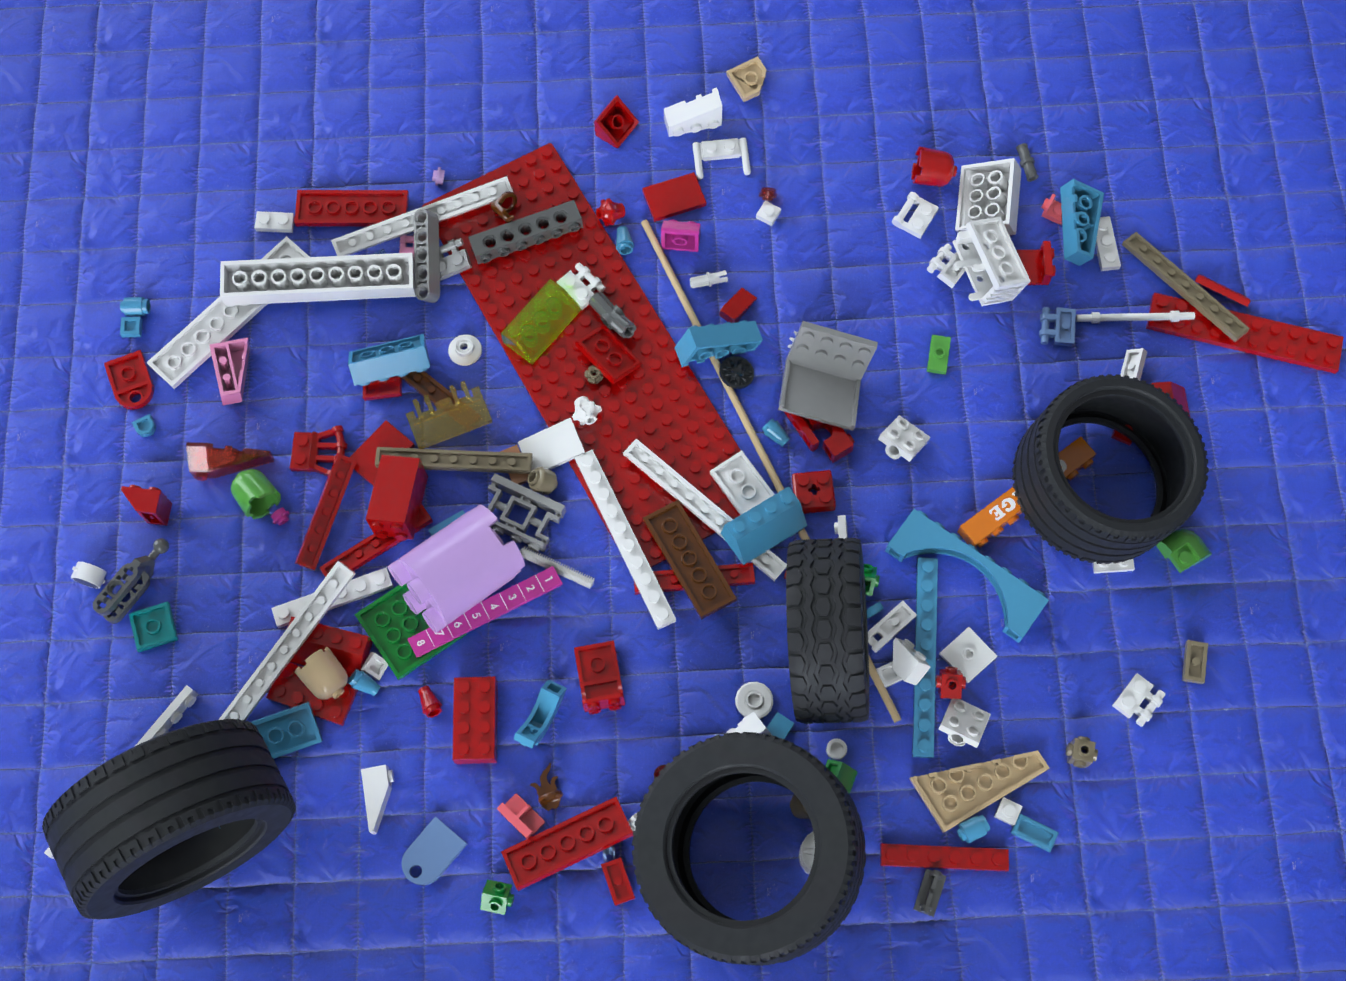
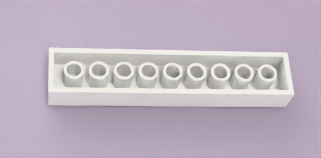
[220,253,416,306]

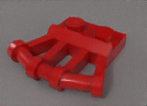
[290,425,348,477]

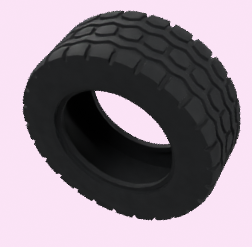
[786,538,869,724]

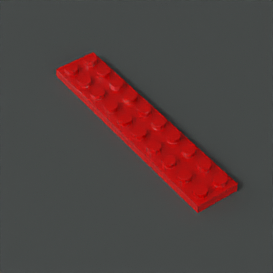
[1146,292,1344,374]

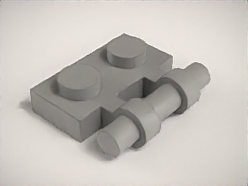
[439,238,472,281]

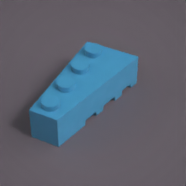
[1060,179,1104,266]
[674,320,763,367]

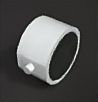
[71,561,107,589]

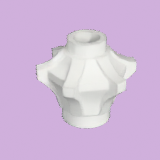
[572,396,602,425]

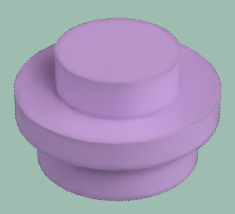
[432,167,445,186]

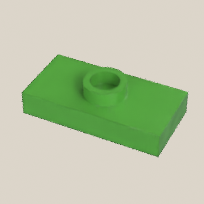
[926,335,951,375]

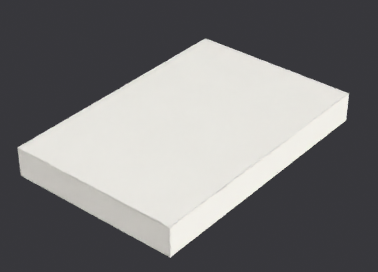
[518,418,585,470]
[710,450,775,515]

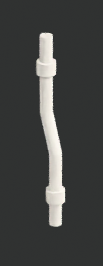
[1076,310,1195,324]

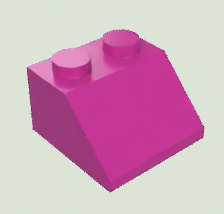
[661,220,701,252]

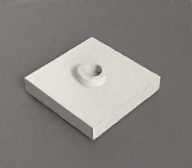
[939,627,997,684]

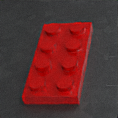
[266,662,358,726]

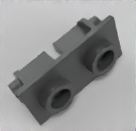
[913,868,947,917]

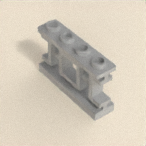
[488,473,566,552]

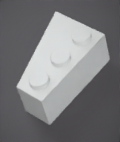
[664,88,722,137]

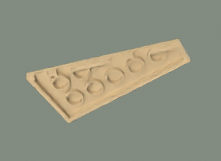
[909,750,1050,833]

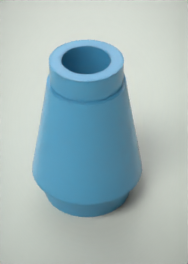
[616,226,634,255]
[762,418,790,447]
[348,669,380,696]

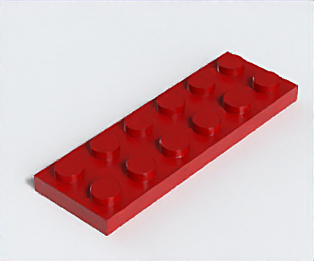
[294,190,409,227]
[501,797,633,891]

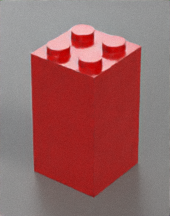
[366,455,428,541]

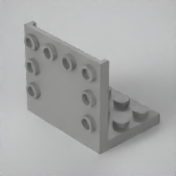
[778,321,878,431]

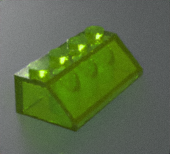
[501,279,581,364]

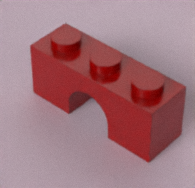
[803,417,854,463]

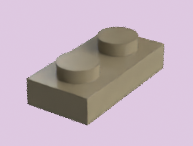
[1182,640,1208,684]

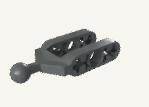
[93,538,169,624]

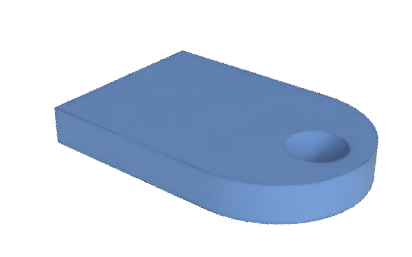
[402,817,467,885]

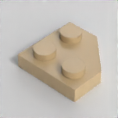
[726,56,767,102]

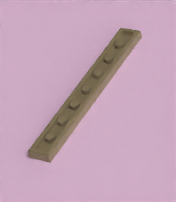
[1122,232,1250,342]
[375,447,533,474]

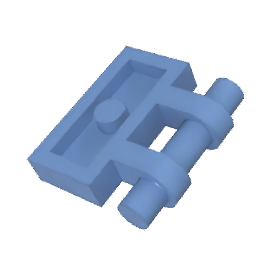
[1039,307,1076,347]

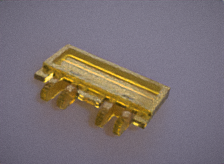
[406,381,492,449]

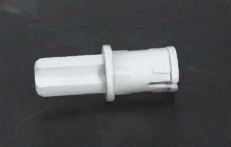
[690,270,728,288]

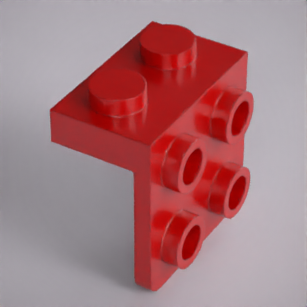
[1016,241,1056,285]

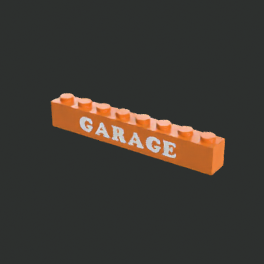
[957,436,1096,548]

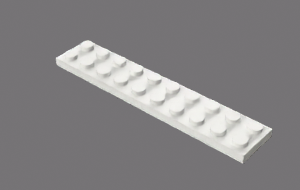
[147,236,310,389]

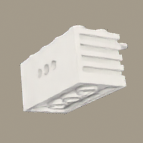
[953,217,1030,306]

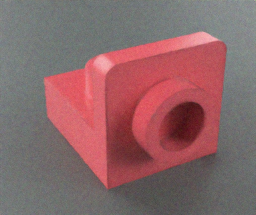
[1041,194,1062,226]

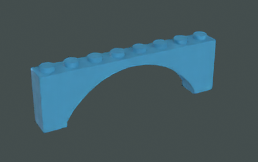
[885,509,1049,643]

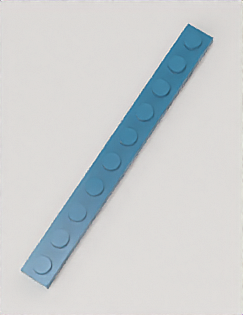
[912,557,938,758]

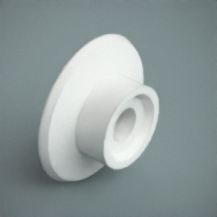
[448,335,482,366]

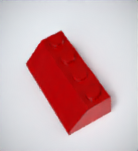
[288,616,373,678]

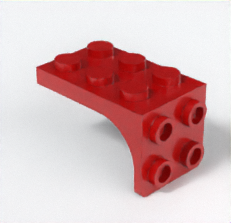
[574,640,625,714]

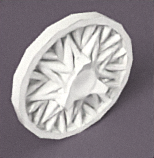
[735,682,773,719]

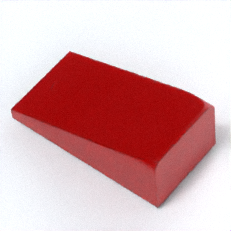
[719,288,757,323]

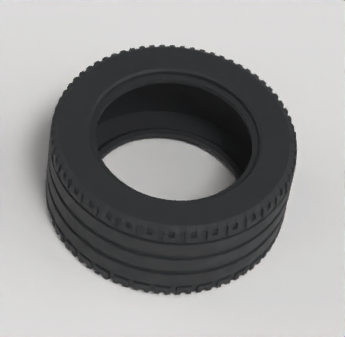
[42,719,296,920]
[632,732,866,965]

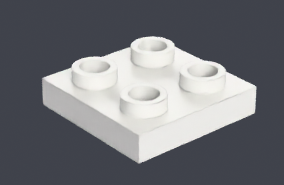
[878,415,931,462]
[938,699,991,748]

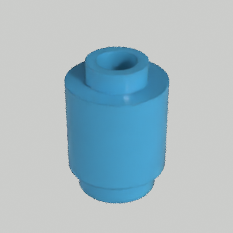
[120,297,151,316]
[957,815,990,843]

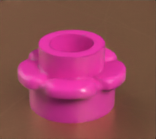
[271,508,290,525]

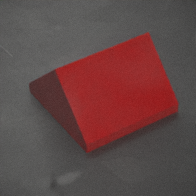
[594,95,639,148]

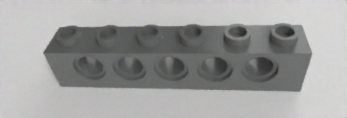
[468,200,583,264]

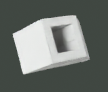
[893,638,931,685]

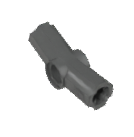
[589,292,636,338]

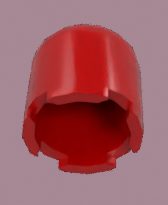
[911,146,957,187]

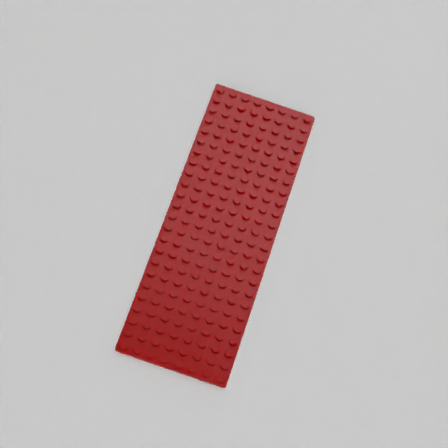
[422,143,741,568]

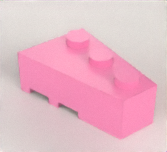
[209,338,250,406]

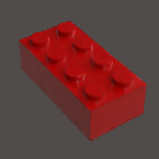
[453,676,498,764]

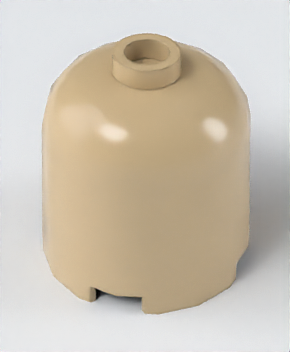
[295,647,348,700]

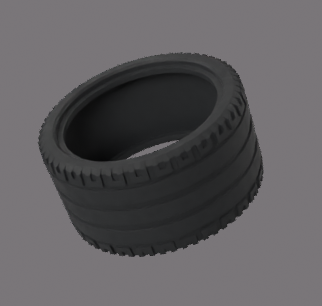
[1012,374,1209,564]

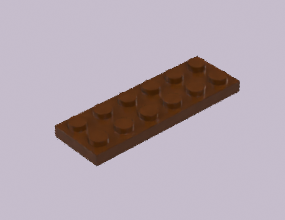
[643,500,737,620]

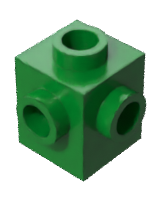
[864,564,880,596]
[480,879,514,915]

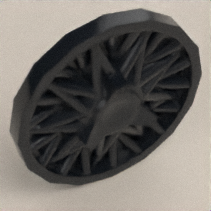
[719,356,754,389]

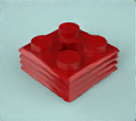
[792,470,836,514]

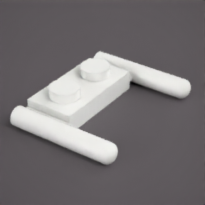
[692,138,751,180]

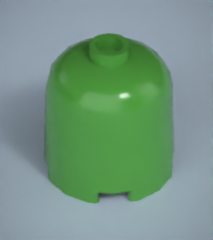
[231,469,281,519]

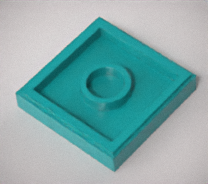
[129,601,179,652]

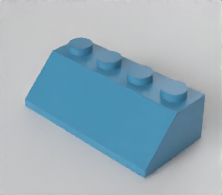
[348,334,430,386]
[720,486,807,565]

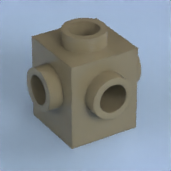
[1066,736,1098,768]

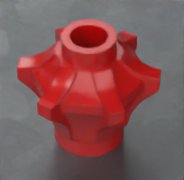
[596,198,625,226]

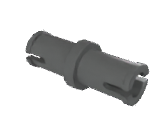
[1016,143,1038,182]

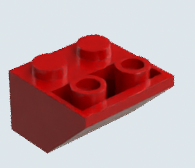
[121,485,172,526]

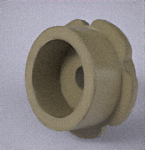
[585,365,603,384]

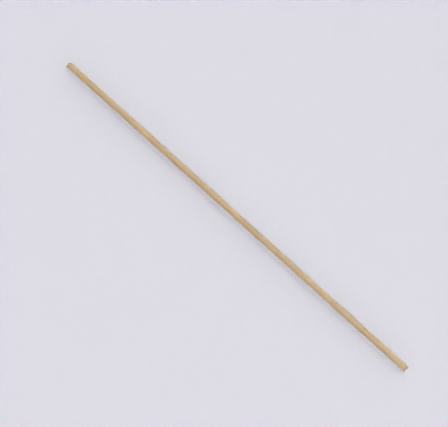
[641,220,901,723]

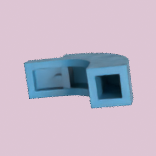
[514,680,567,748]

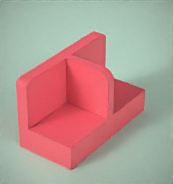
[497,794,545,839]

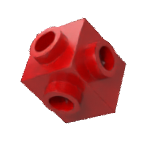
[935,667,966,699]

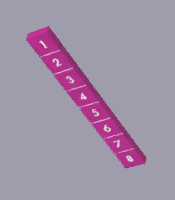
[408,566,562,658]

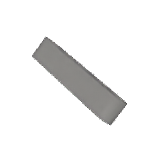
[414,209,440,303]

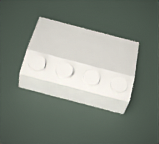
[955,158,1021,235]

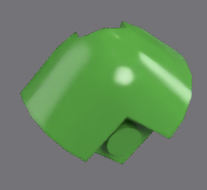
[1156,529,1212,573]

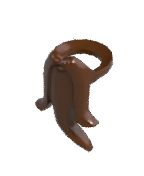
[490,191,517,223]
[530,763,563,811]

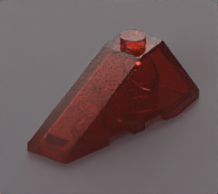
[186,442,274,481]

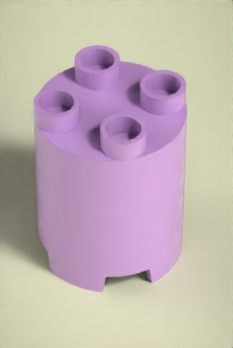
[388,504,525,633]

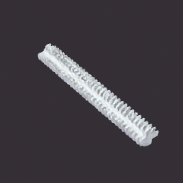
[520,546,594,589]

